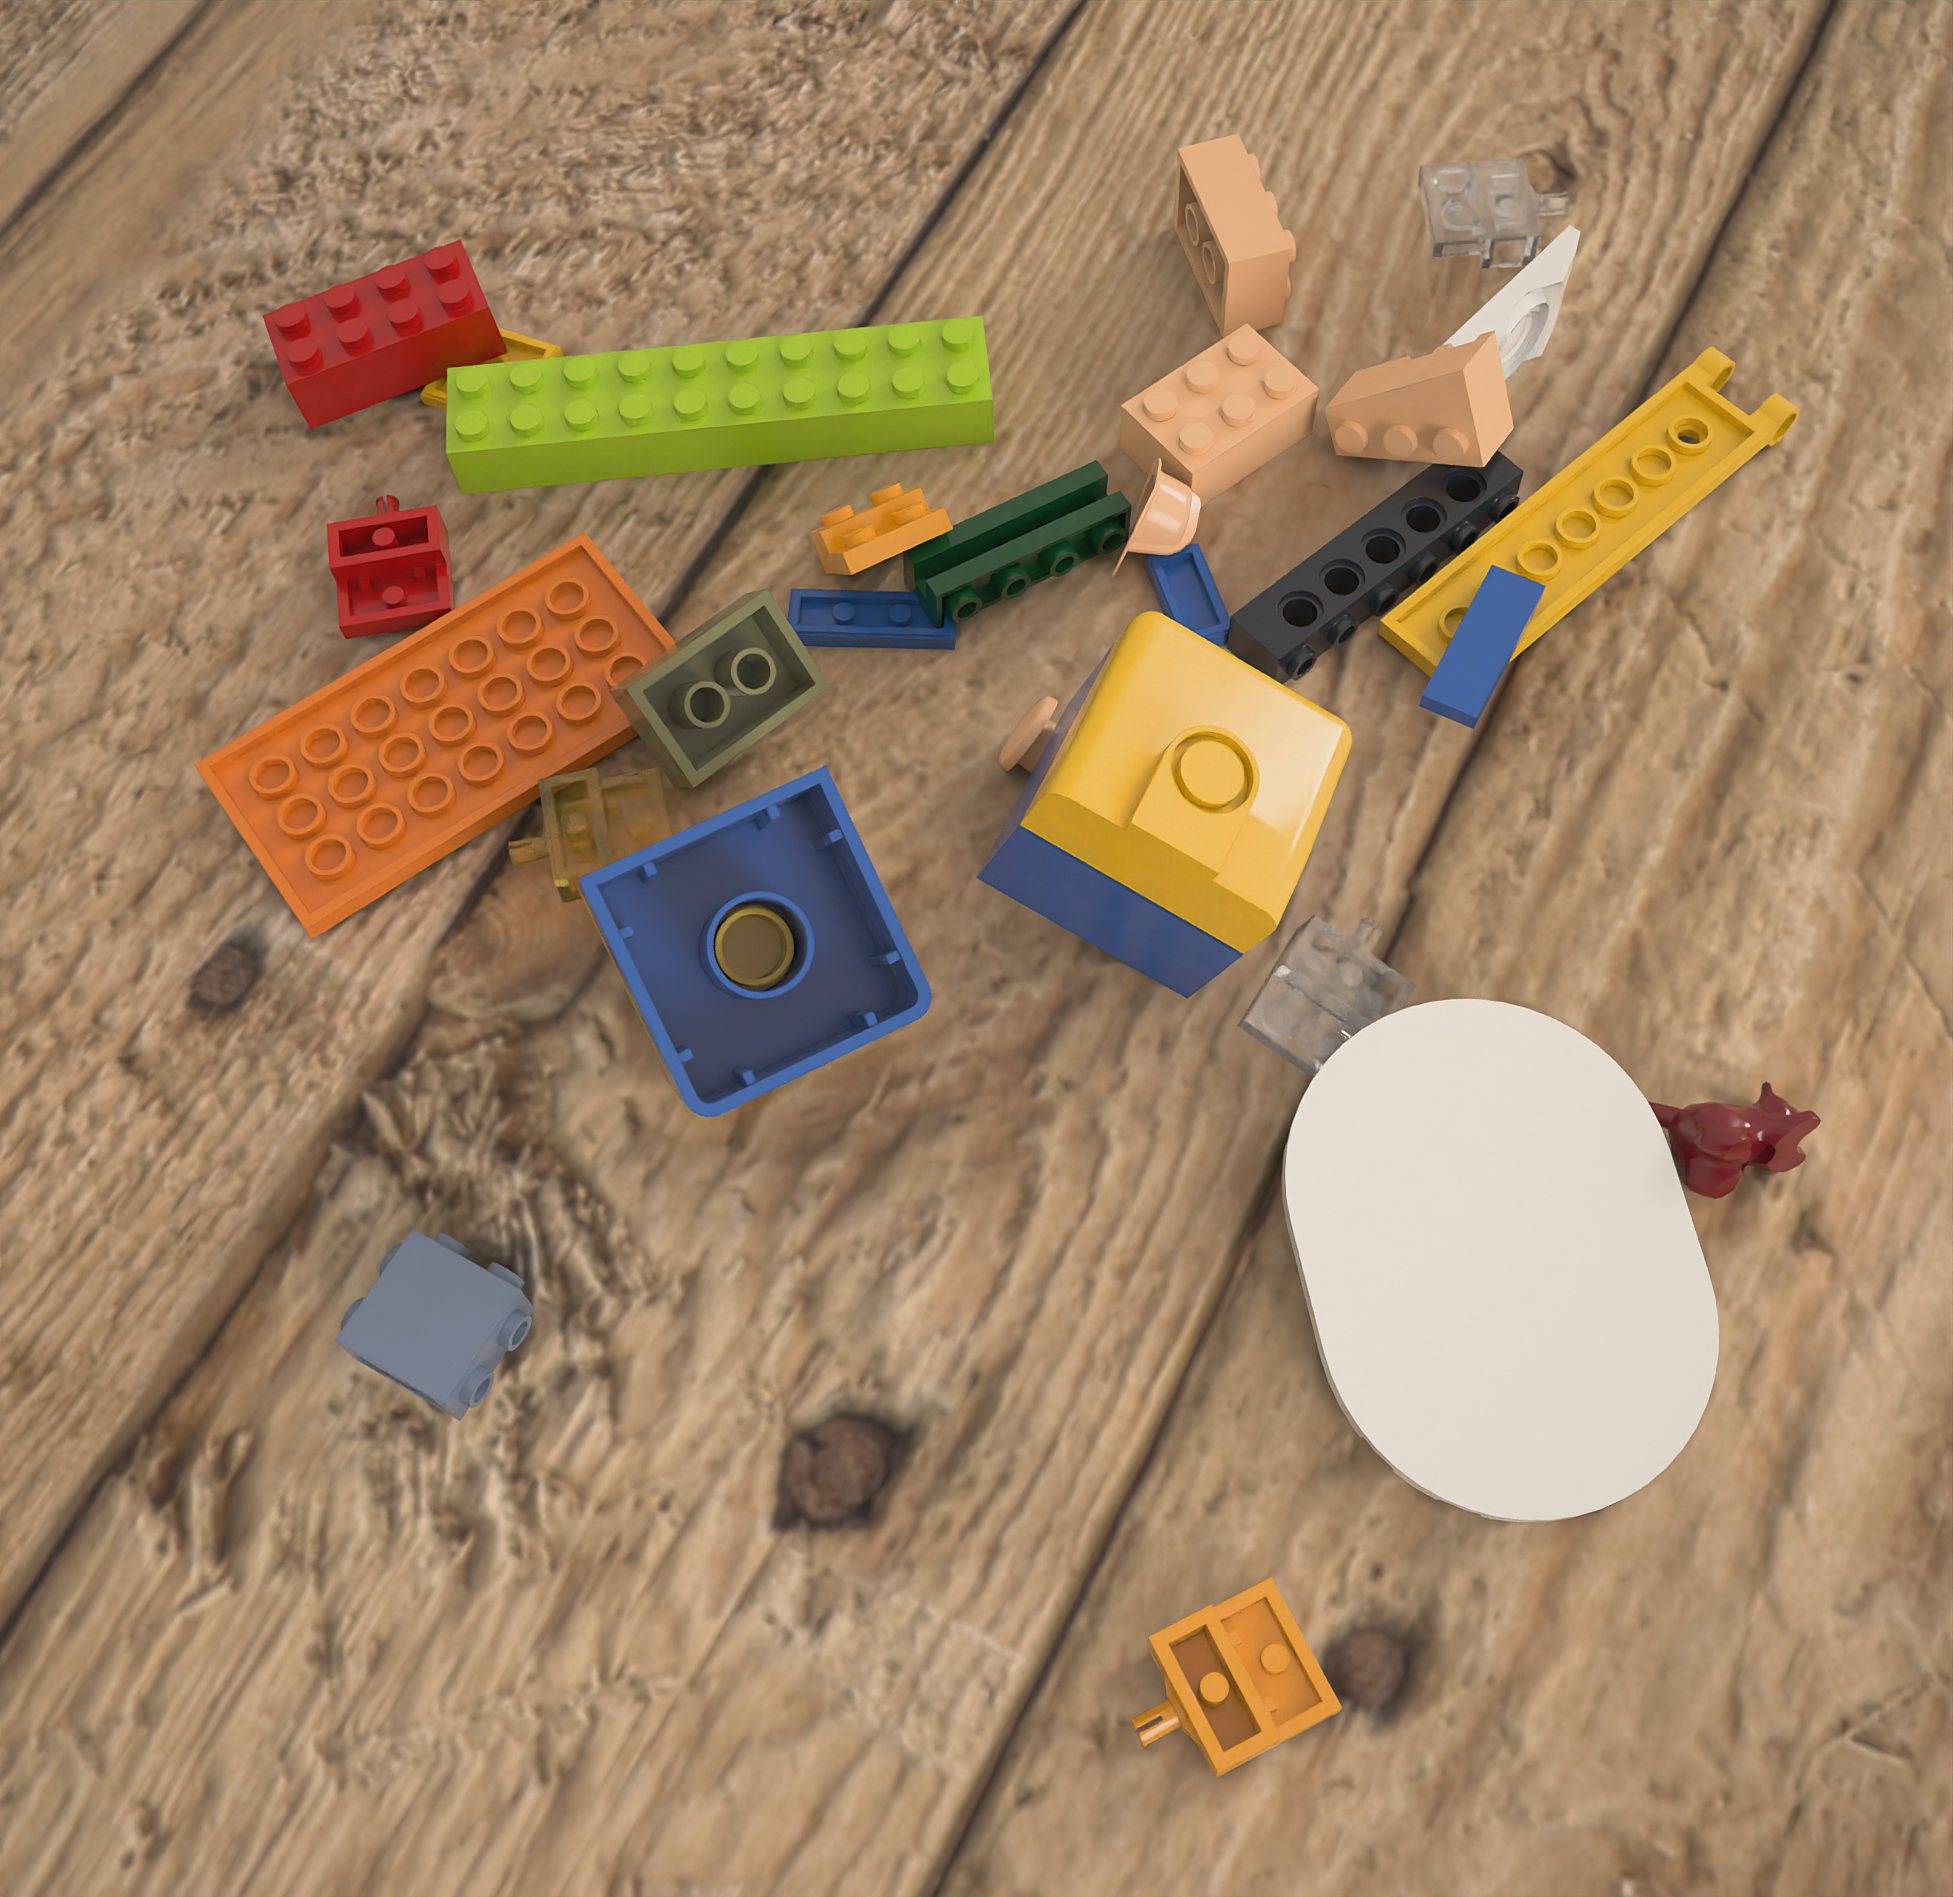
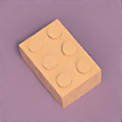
[1173,134,1296,338]
[1120,323,1319,508]

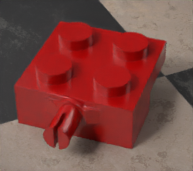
[326,495,455,639]

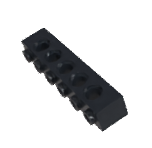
[1227,450,1524,684]

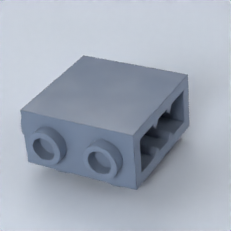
[335,1229,534,1421]

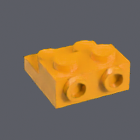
[808,482,953,575]

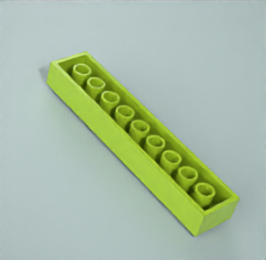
[446,316,995,494]

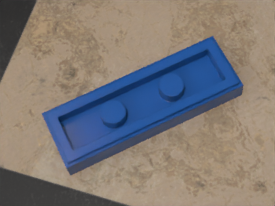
[1419,565,1546,729]
[787,589,957,650]

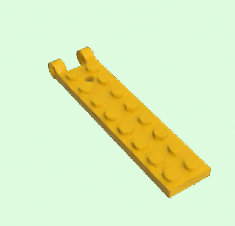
[1378,347,1800,677]

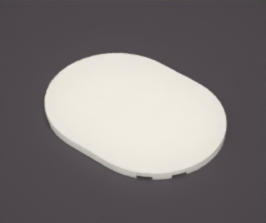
[1282,999,1719,1522]

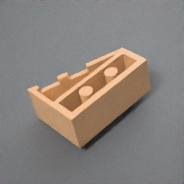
[1324,330,1514,467]

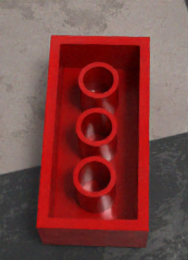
[262,239,508,429]

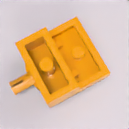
[1130,1577,1342,1779]

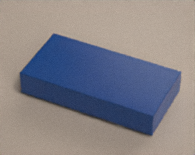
[1145,543,1230,647]

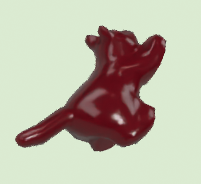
[1648,1082,1821,1199]

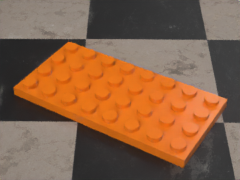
[194,532,675,939]

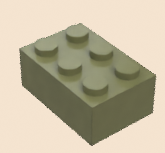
[609,589,831,788]

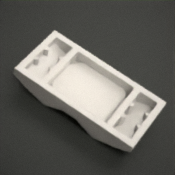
[1442,225,1580,380]

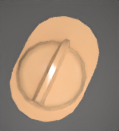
[1111,458,1201,578]

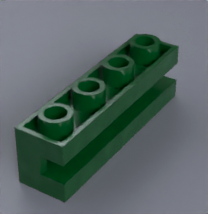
[903,460,1132,628]

